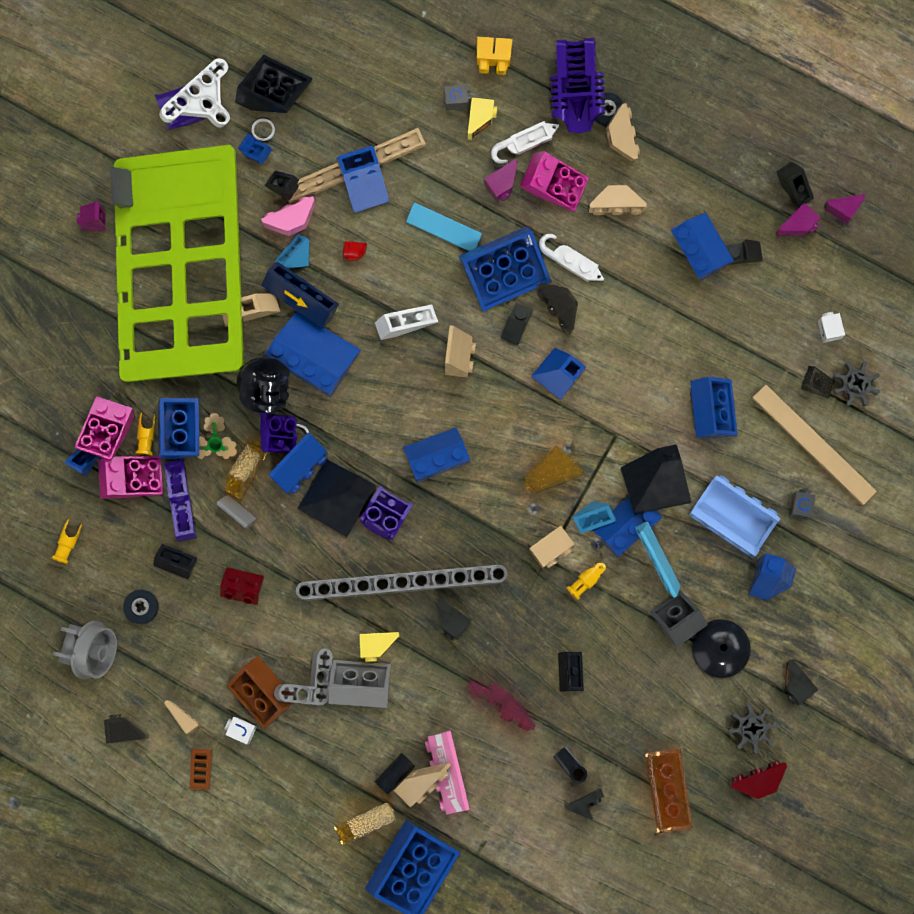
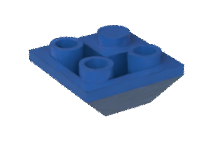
[531,347,586,400]

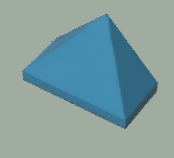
[274,234,309,268]
[573,501,616,534]

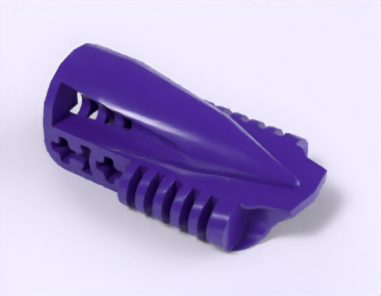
[550,37,605,133]

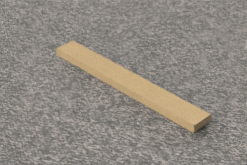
[288,128,426,204]
[752,385,877,505]

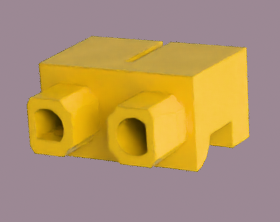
[477,37,512,75]

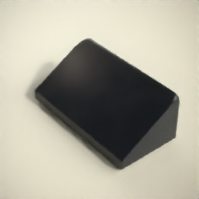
[153,544,197,579]
[558,652,584,692]

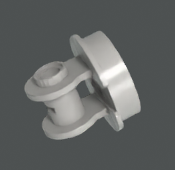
[52,621,117,679]

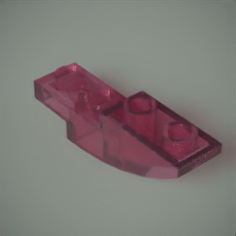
[467,680,536,731]

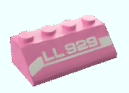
[425,731,470,815]

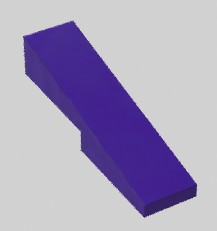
[164,460,197,542]

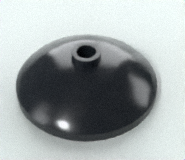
[692,619,751,678]

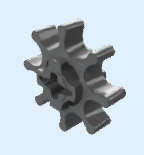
[833,361,880,407]
[727,704,777,754]

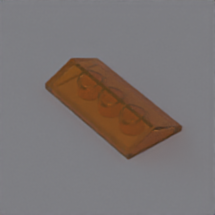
[646,749,693,833]

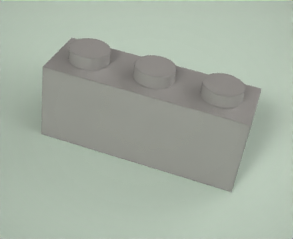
[329,660,391,708]

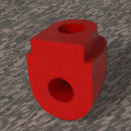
[343,241,367,261]

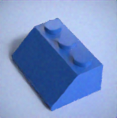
[671,213,734,280]
[690,376,738,438]
[158,398,199,459]
[403,427,470,483]
[269,432,328,495]
[592,496,662,558]

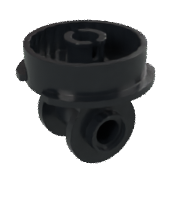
[236,357,290,413]

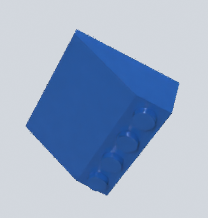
[458,226,551,311]
[265,311,361,398]
[364,819,460,914]

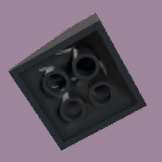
[235,54,312,113]
[621,444,691,515]
[297,460,376,538]

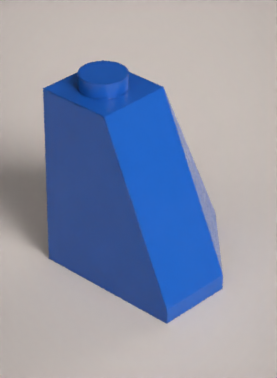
[748,553,796,600]

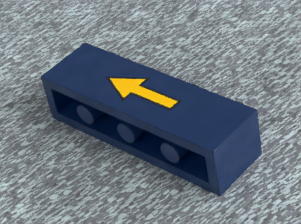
[261,262,339,328]

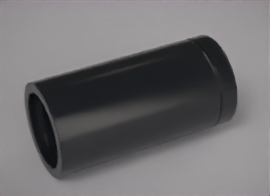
[374,753,415,795]

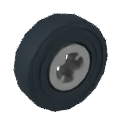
[595,92,623,126]
[123,589,159,625]

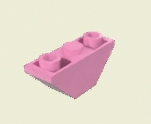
[261,196,316,236]

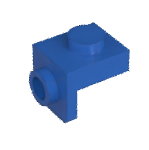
[238,134,272,165]

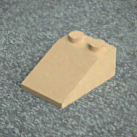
[445,325,476,378]

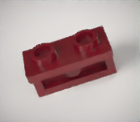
[220,567,264,605]

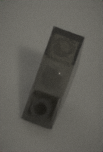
[536,283,578,335]

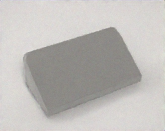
[217,495,256,530]

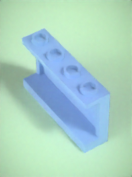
[689,475,781,559]

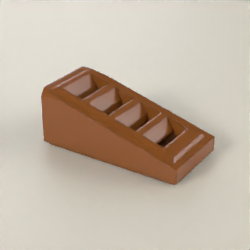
[190,749,213,790]

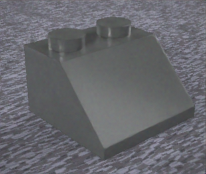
[649,590,708,648]

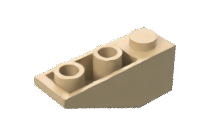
[394,762,451,807]

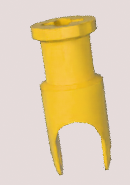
[135,412,156,456]
[51,518,82,564]
[566,563,606,600]

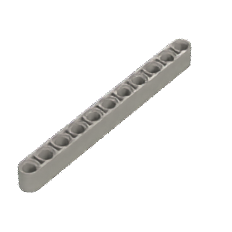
[296,565,507,601]

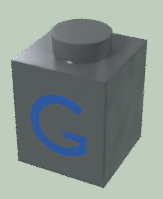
[444,85,472,111]
[789,489,816,520]

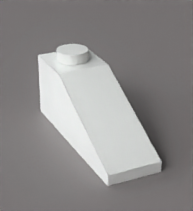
[375,305,438,340]

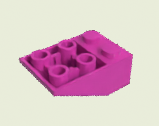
[520,151,589,211]
[74,396,135,460]
[98,456,163,499]

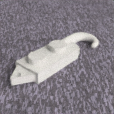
[491,121,559,164]
[539,234,604,282]

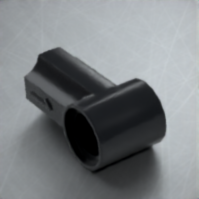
[553,746,587,784]

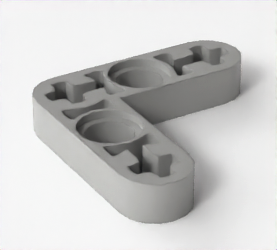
[274,648,333,705]

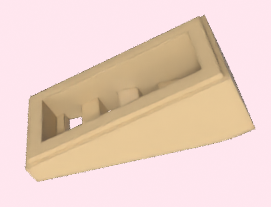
[164,700,201,734]

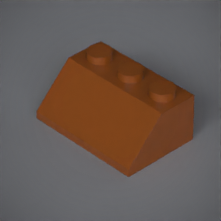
[226,656,293,730]

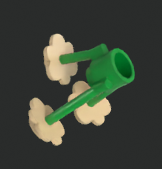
[197,413,237,459]

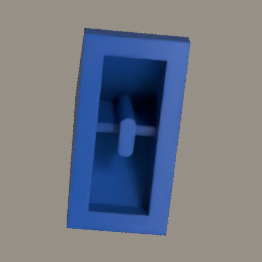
[65,449,99,477]

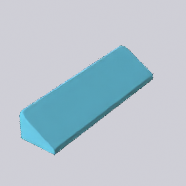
[406,203,482,251]
[635,522,680,598]

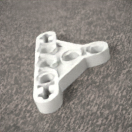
[159,58,230,127]

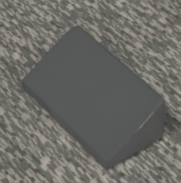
[110,167,133,209]

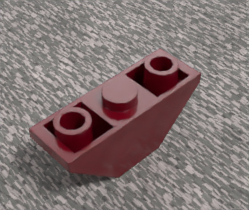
[728,760,787,799]

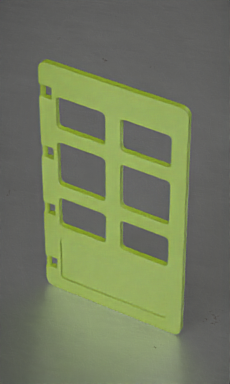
[114,145,244,382]

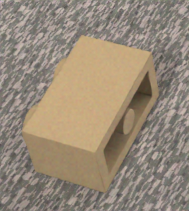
[529,526,574,569]

